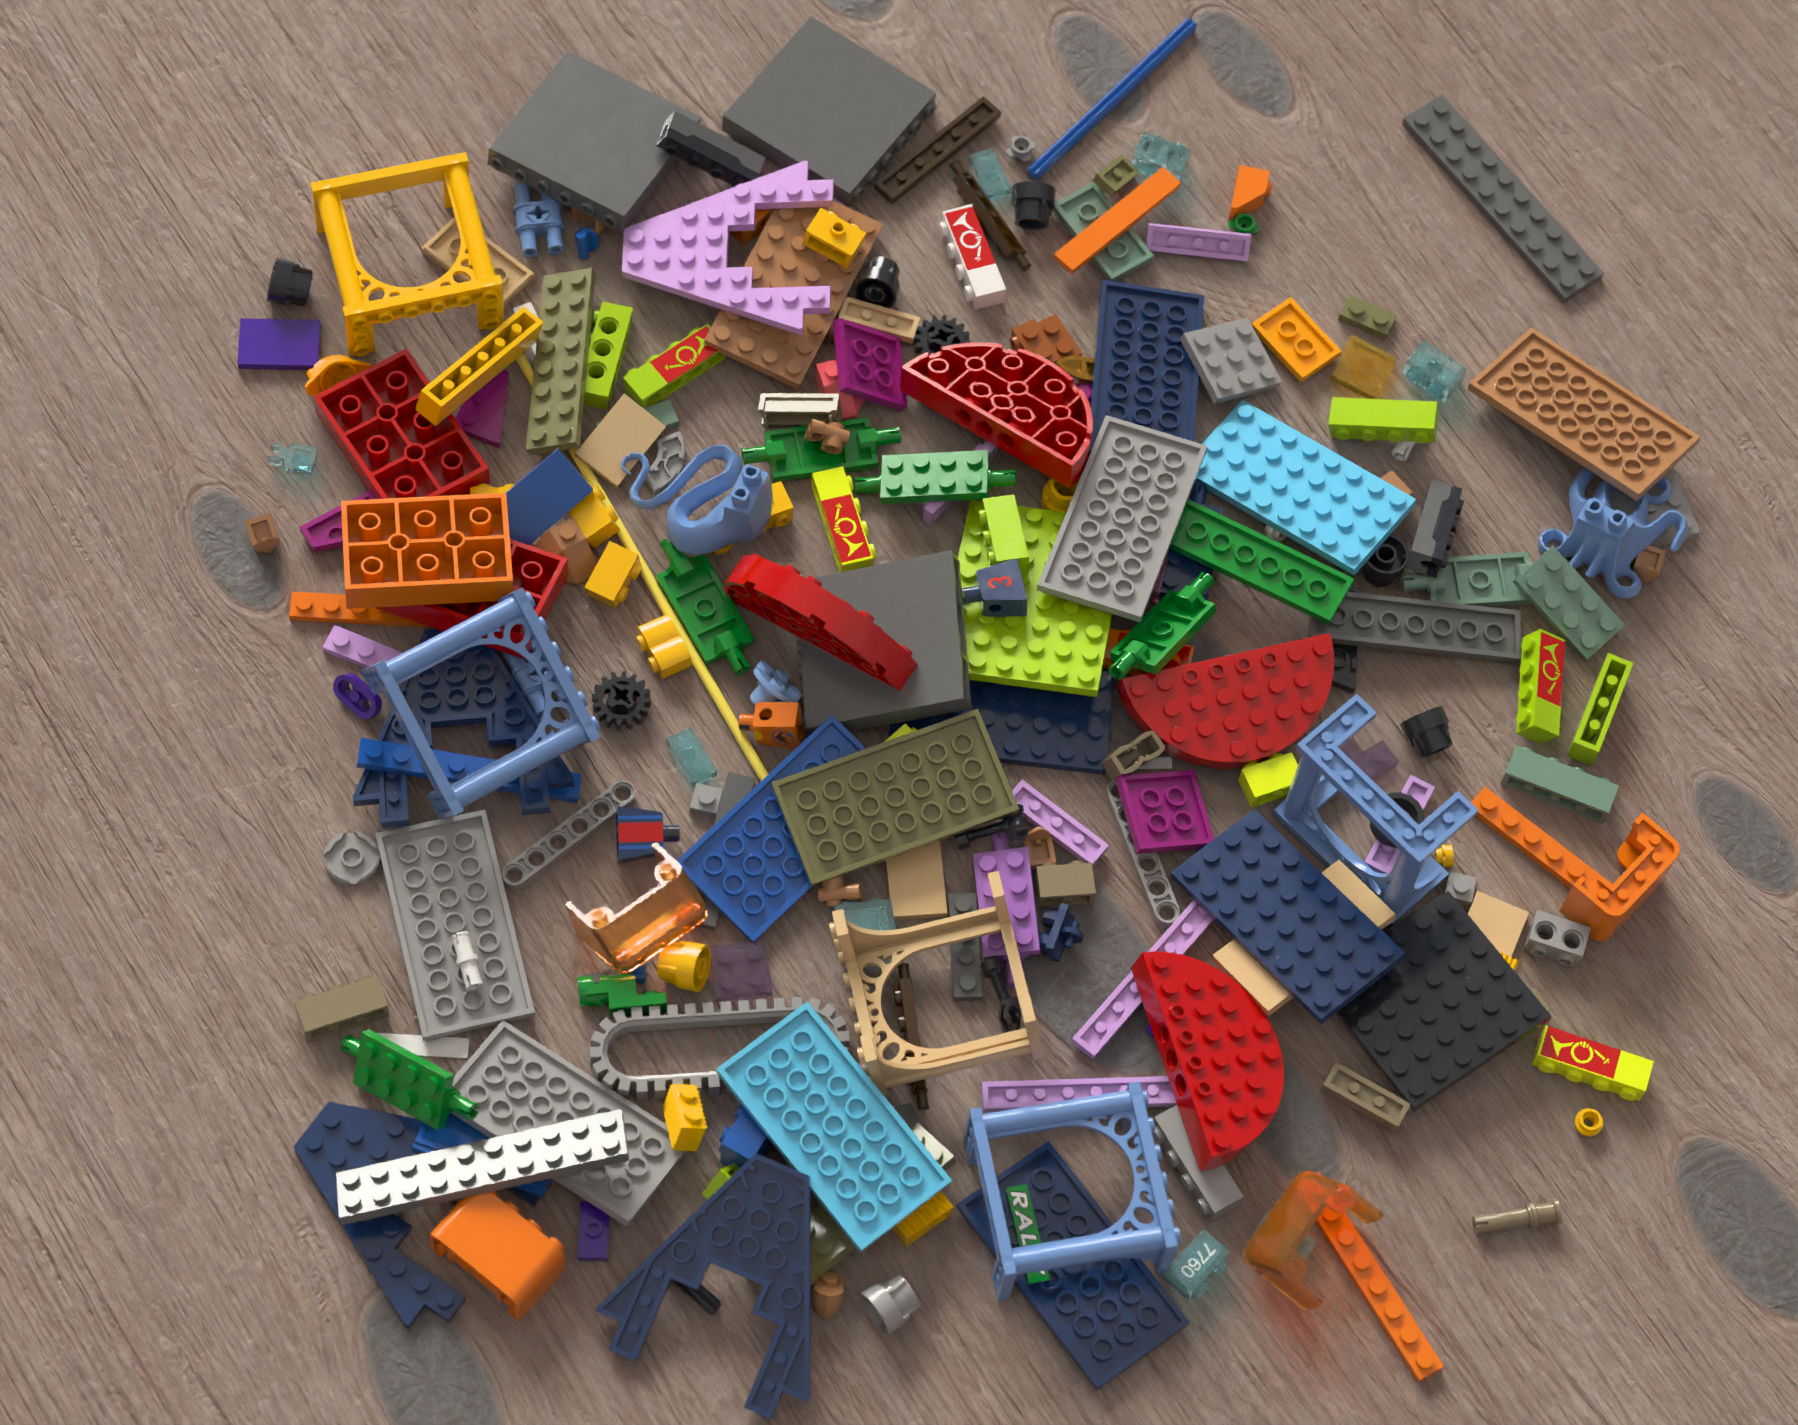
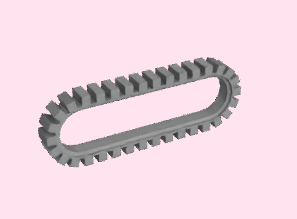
[590,997,850,1101]

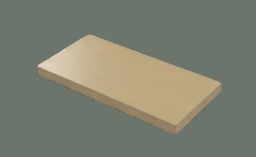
[1212,860,1395,1017]

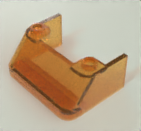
[565,842,708,973]
[1243,1171,1384,1311]

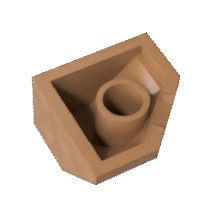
[533,518,597,586]

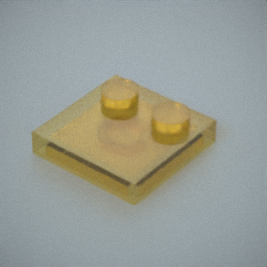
[1329,334,1397,399]

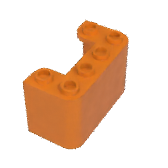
[1559,812,1680,942]
[429,1191,565,1321]

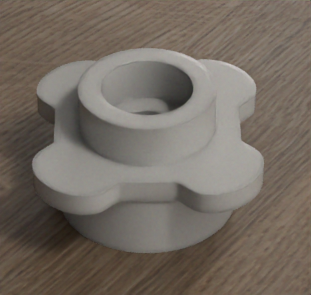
[1007,136,1035,162]

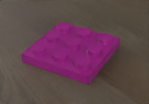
[833,318,907,412]
[1116,770,1214,854]

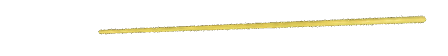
[516,353,768,782]

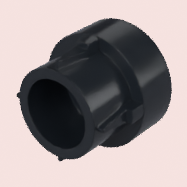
[1011,181,1056,230]
[853,257,900,309]
[266,258,313,306]
[1360,534,1409,588]
[1400,706,1453,759]

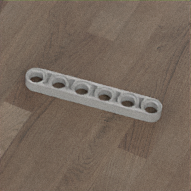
[1106,779,1180,928]
[502,781,635,891]

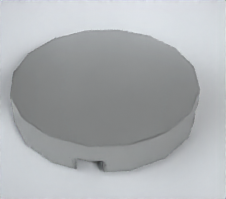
[324,831,381,886]

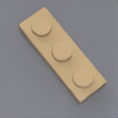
[838,296,921,344]

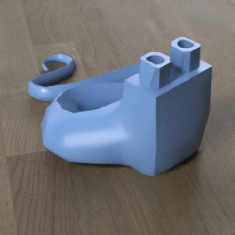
[621,445,773,555]

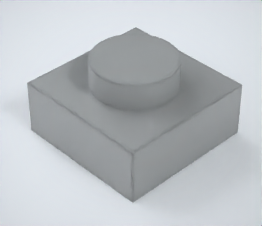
[689,783,723,818]
[1444,871,1476,906]

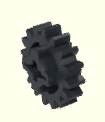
[913,315,971,355]
[592,671,651,730]

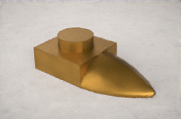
[1056,356,1094,384]

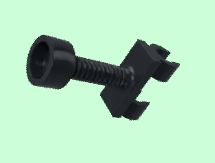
[955,804,1028,850]
[980,957,1022,1033]

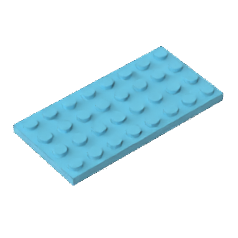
[1195,400,1416,575]
[716,1002,952,1253]

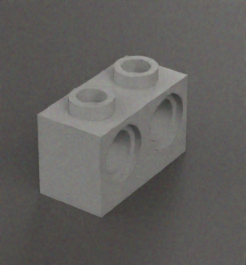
[1524,910,1591,967]

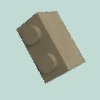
[1034,861,1096,908]

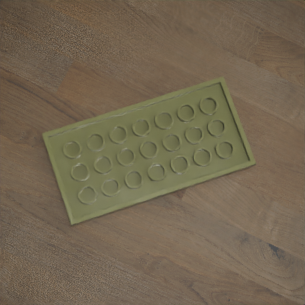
[771,709,1019,887]

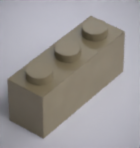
[295,975,389,1042]

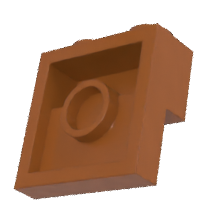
[1009,314,1082,366]

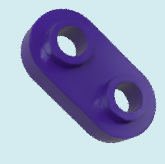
[333,673,382,719]

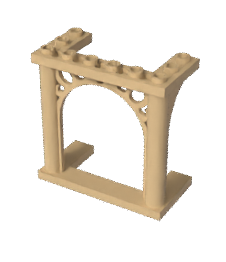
[829,871,1045,1097]

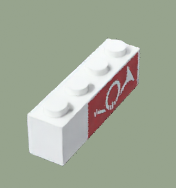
[938,204,1006,310]

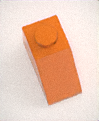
[1228,165,1273,221]

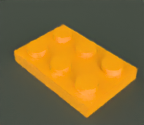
[1251,297,1342,383]

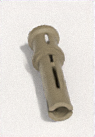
[1472,1198,1562,1235]

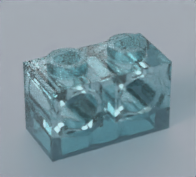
[1131,132,1191,181]

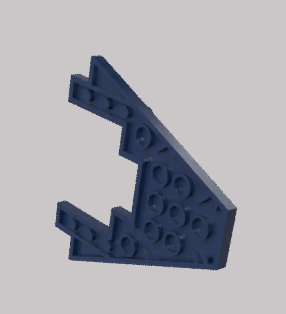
[353,629,574,828]
[293,1102,551,1329]
[595,1153,811,1420]

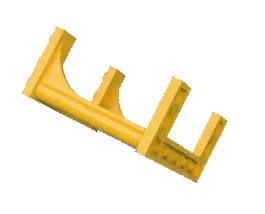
[311,152,504,357]

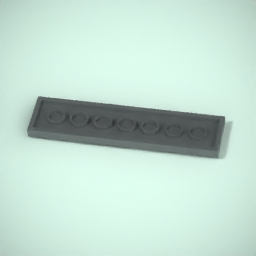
[1308,592,1521,663]

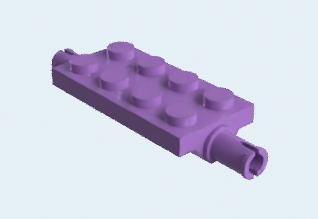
[973,831,1041,988]

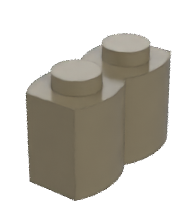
[1102,731,1165,781]

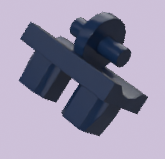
[1039,904,1084,962]

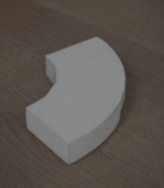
[645,431,685,497]

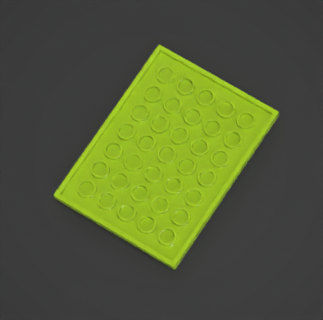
[958,500,1113,697]

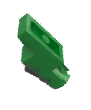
[578,968,667,1019]

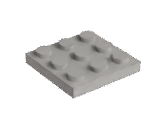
[1180,318,1282,404]
[1597,467,1700,547]

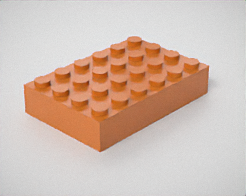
[341,493,513,609]

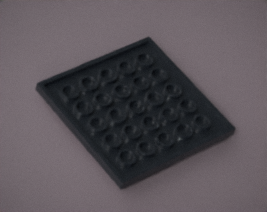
[1336,891,1551,1112]

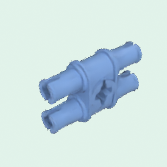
[513,183,565,258]
[503,647,565,720]

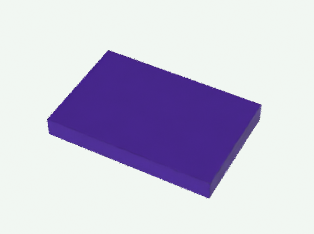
[237,318,321,370]

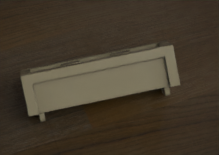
[758,393,843,427]
[1319,1062,1411,1135]

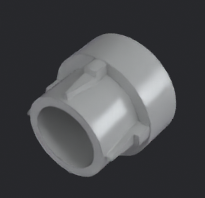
[859,1275,920,1336]

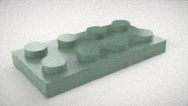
[1052,182,1154,282]
[1513,546,1625,661]

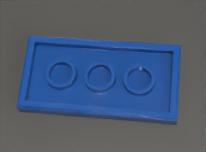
[506,448,593,545]

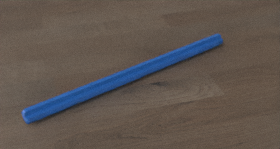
[1027,18,1197,180]

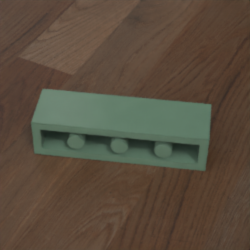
[1500,746,1619,824]

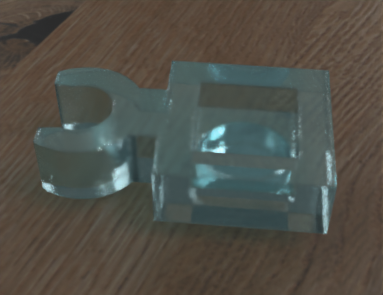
[268,443,318,476]

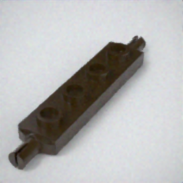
[950,160,1031,272]
[894,963,929,1111]

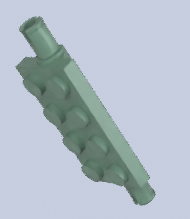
[1400,552,1533,607]

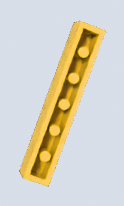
[415,306,544,426]

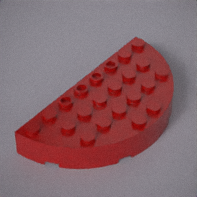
[900,343,1093,489]
[723,553,918,692]
[1117,633,1334,770]
[1131,951,1284,1172]

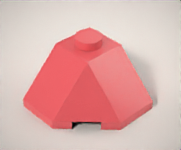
[815,359,865,421]

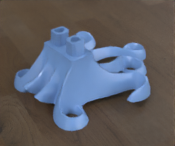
[1538,467,1689,599]

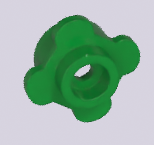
[1229,213,1259,234]

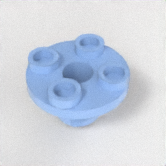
[750,660,803,706]

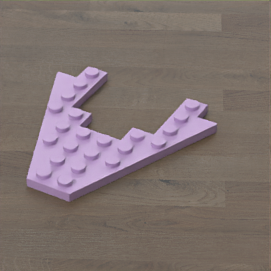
[622,161,834,335]

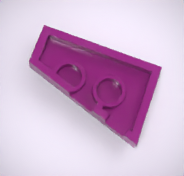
[455,370,509,449]
[300,490,376,552]

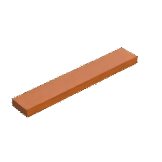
[1053,167,1181,275]

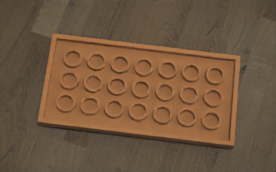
[703,201,883,390]
[1468,327,1700,501]

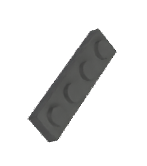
[947,893,982,1001]

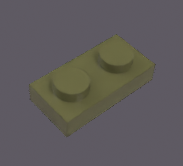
[1092,154,1140,198]
[1338,295,1397,340]

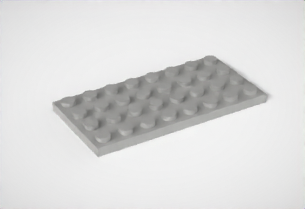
[1037,415,1207,623]
[375,810,535,1042]
[450,1020,687,1227]

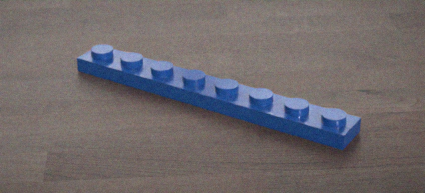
[356,738,582,803]

